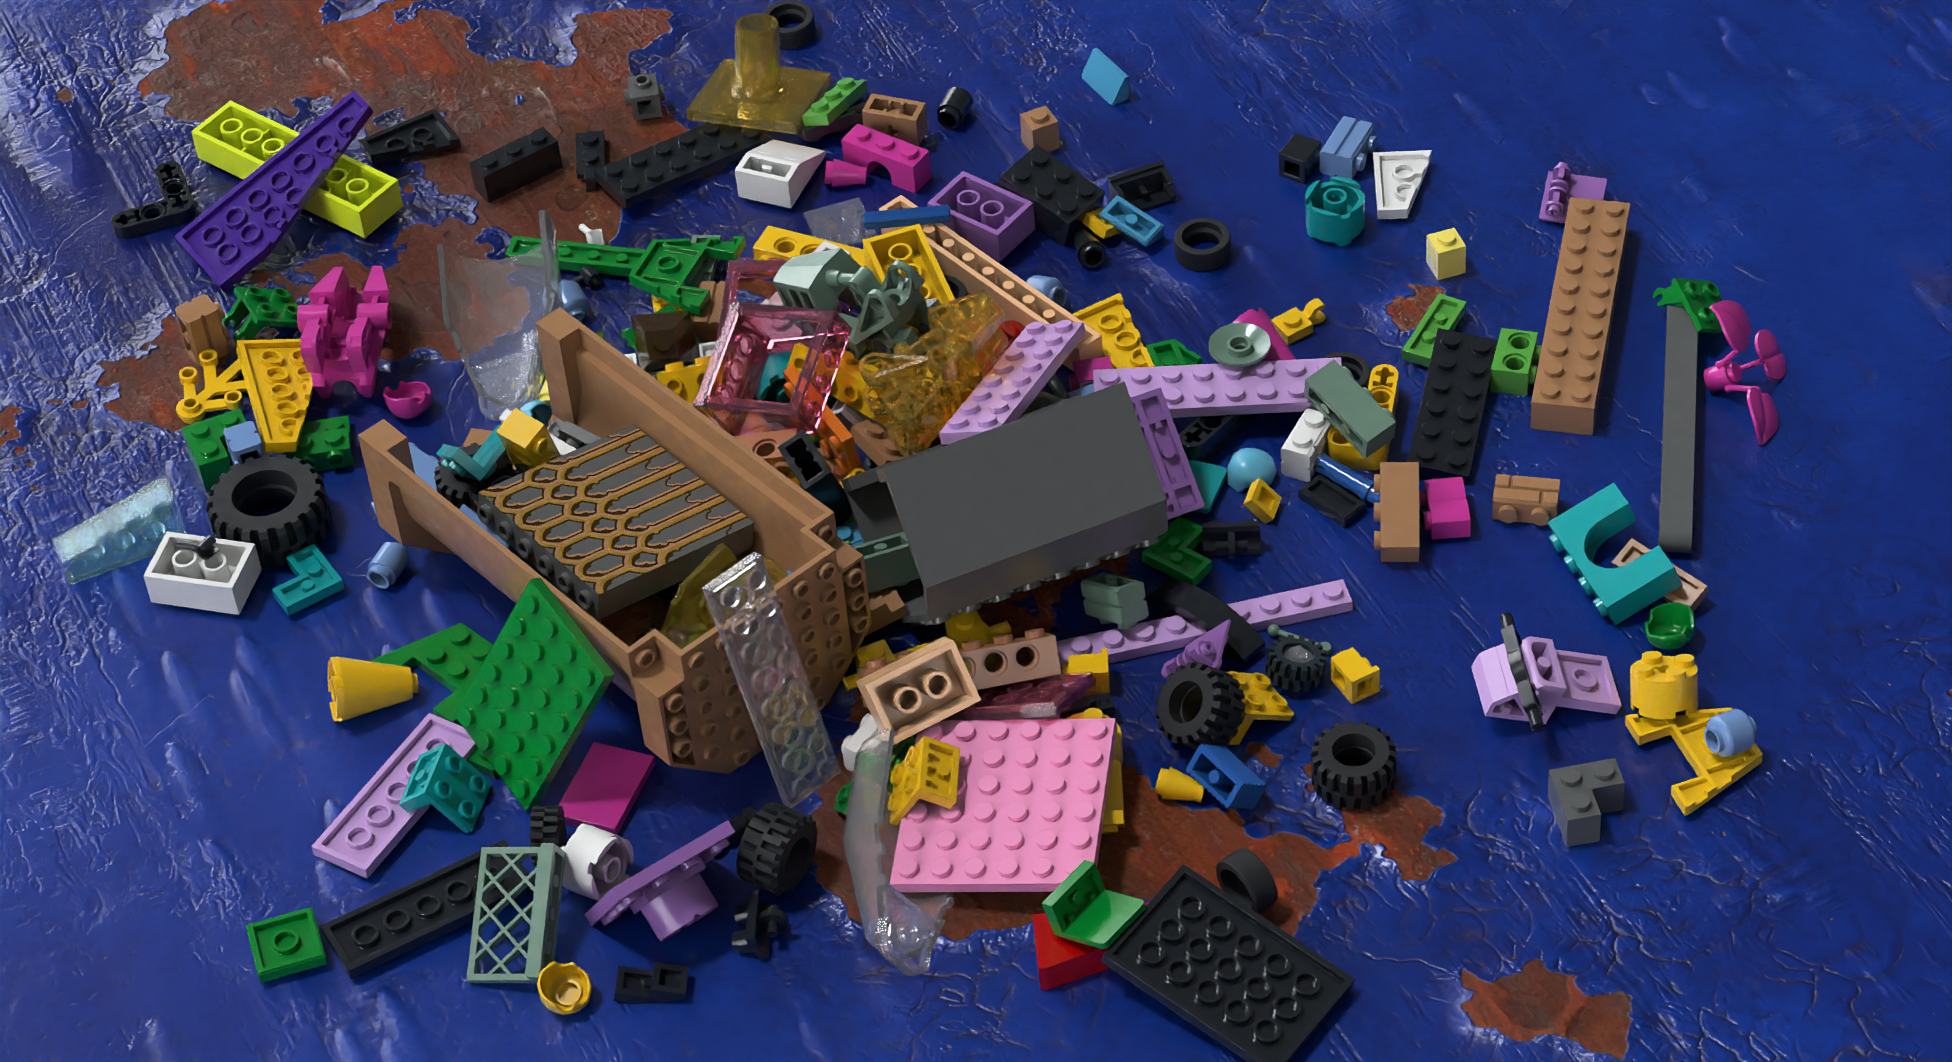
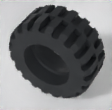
[206,454,332,570]

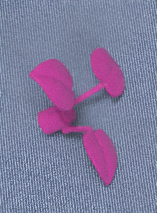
[1704,300,1787,446]

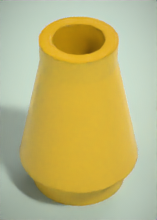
[1154,767,1205,803]

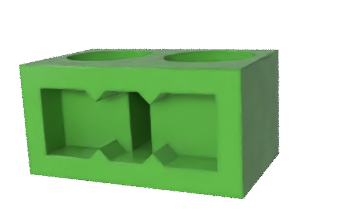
[1490,328,1542,396]

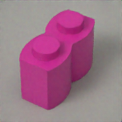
[1419,477,1471,540]

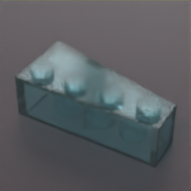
[52,476,186,585]

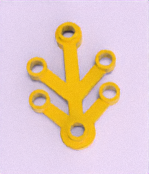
[176,349,247,424]

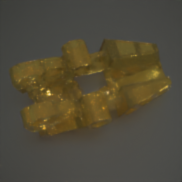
[859,290,1008,457]

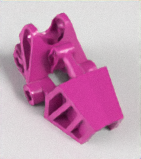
[297,266,392,399]

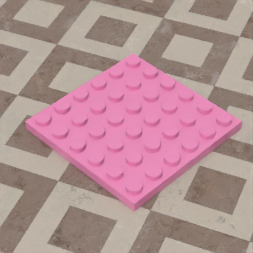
[889,718,1117,892]

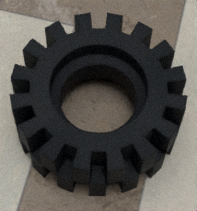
[529,805,567,867]

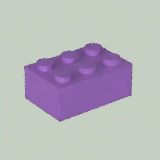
[927,171,1035,262]

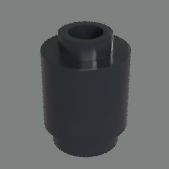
[937,87,973,129]

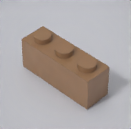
[1374,462,1420,562]

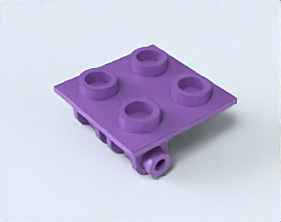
[1539,162,1607,223]
[1161,619,1231,679]

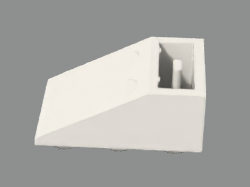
[735,139,826,208]

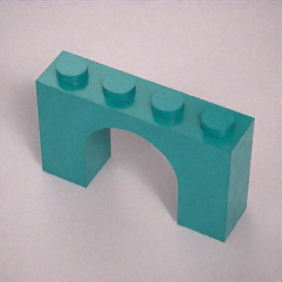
[1547,483,1683,625]

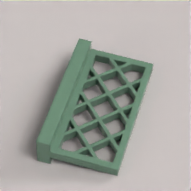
[466,843,566,984]

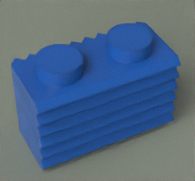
[1186,743,1267,810]

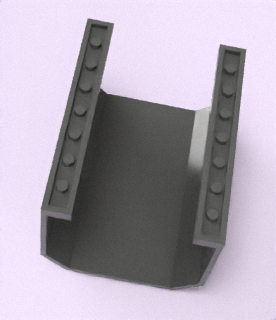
[841,382,1168,627]

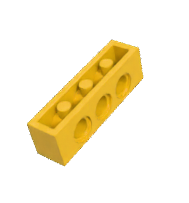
[753,225,866,275]
[496,408,561,470]

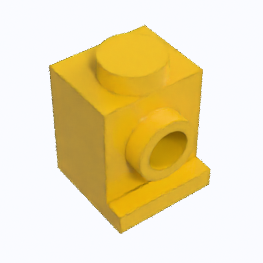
[1331,647,1380,704]
[1062,648,1110,697]

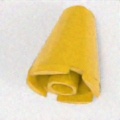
[328,656,418,722]

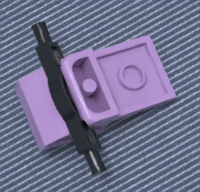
[1471,612,1622,733]

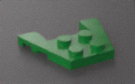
[629,236,746,316]
[371,622,493,726]

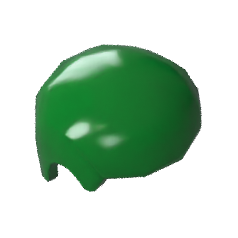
[1645,602,1696,651]

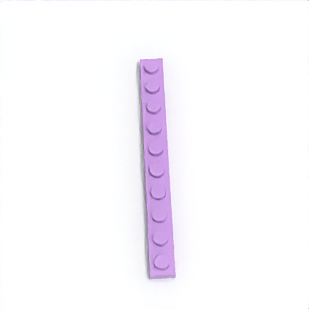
[1038,579,1353,679]

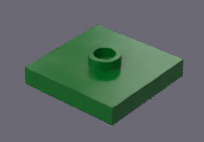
[246,907,327,983]

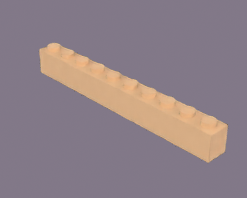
[879,195,1103,372]

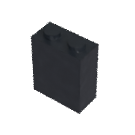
[777,429,852,524]

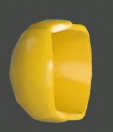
[537,961,592,1015]

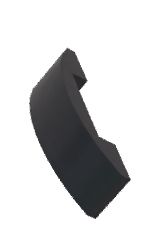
[1147,580,1265,664]

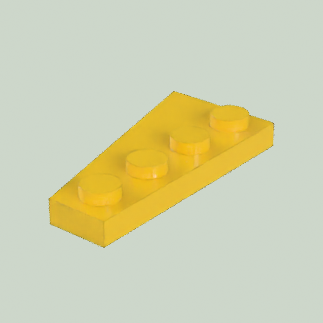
[1072,293,1155,369]

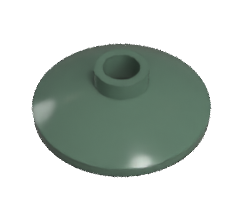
[1209,323,1271,367]

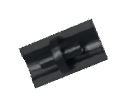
[1202,520,1261,559]
[731,889,789,960]

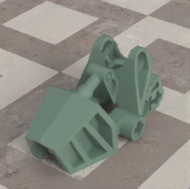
[773,248,952,370]

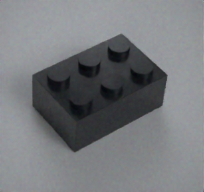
[998,144,1105,247]

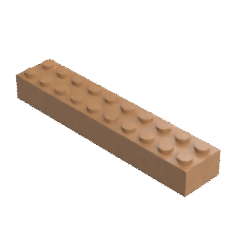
[1530,197,1630,436]

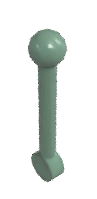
[1267,624,1331,655]

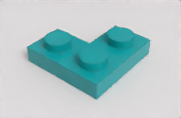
[272,544,345,616]

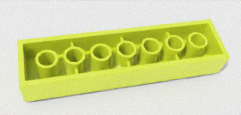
[191,101,404,238]

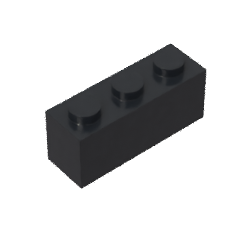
[469,127,562,203]

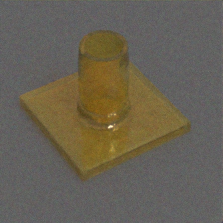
[687,13,831,134]

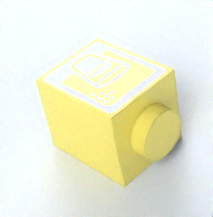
[1426,228,1466,280]

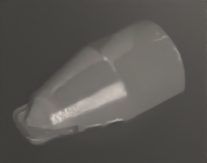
[437,210,563,421]
[843,727,955,977]

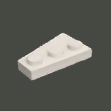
[1373,150,1432,219]

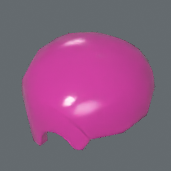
[383,381,433,419]

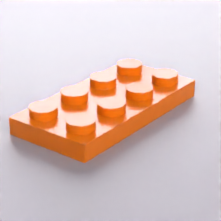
[783,365,863,476]

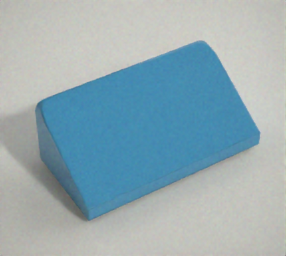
[1082,47,1130,106]
[1099,195,1164,247]

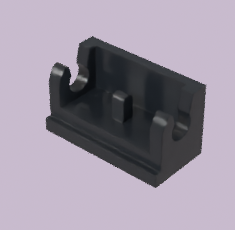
[1108,160,1176,212]

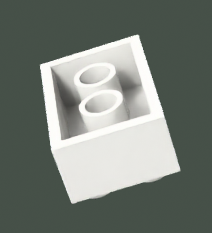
[143,531,262,615]

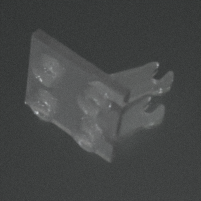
[803,197,877,245]

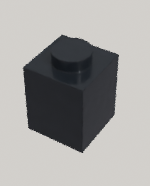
[1279,133,1321,184]

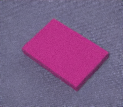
[559,742,656,835]

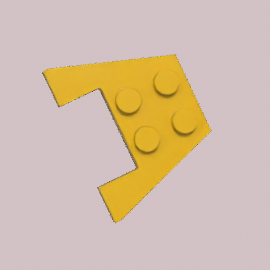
[1625,708,1763,816]

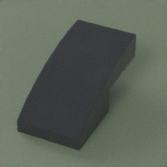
[613,962,689,1003]

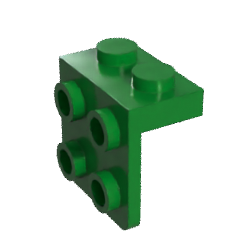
[1042,860,1146,949]

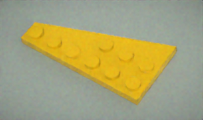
[236,339,314,454]

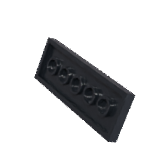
[594,110,771,209]
[1407,328,1498,485]
[321,839,535,979]

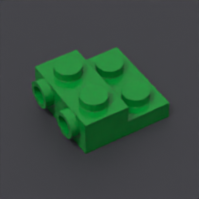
[288,415,354,471]

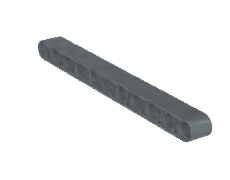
[1658,305,1698,554]

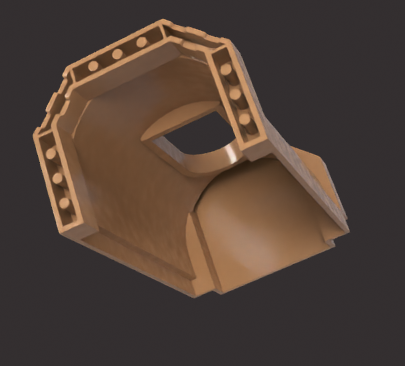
[358,307,872,774]

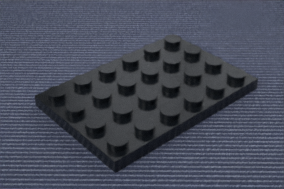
[1101,864,1355,1062]

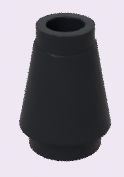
[1073,229,1106,268]

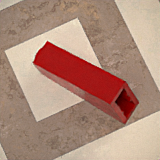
[1032,902,1149,990]

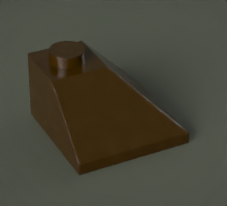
[631,311,699,373]

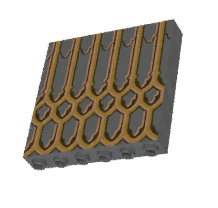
[477,425,754,620]

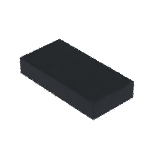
[1298,474,1366,528]

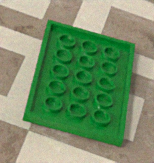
[454,577,615,811]

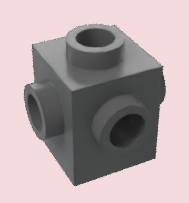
[623,73,665,120]

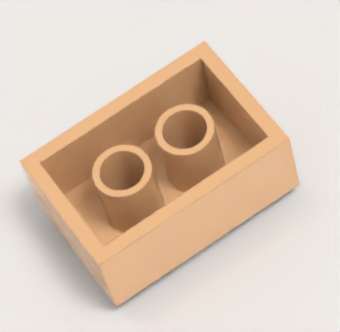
[856,637,981,745]

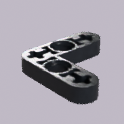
[111,161,196,239]

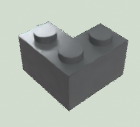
[1548,758,1625,847]

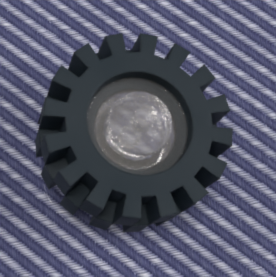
[1265,635,1327,692]

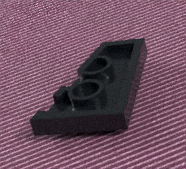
[359,108,461,164]

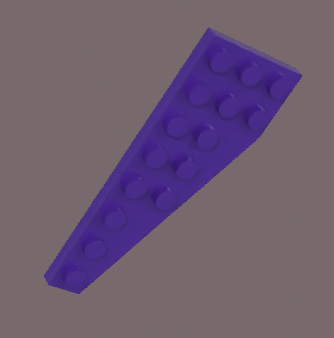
[174,90,373,292]

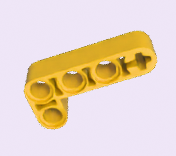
[1327,364,1399,470]

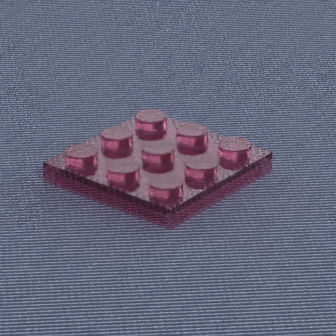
[964,672,1095,722]

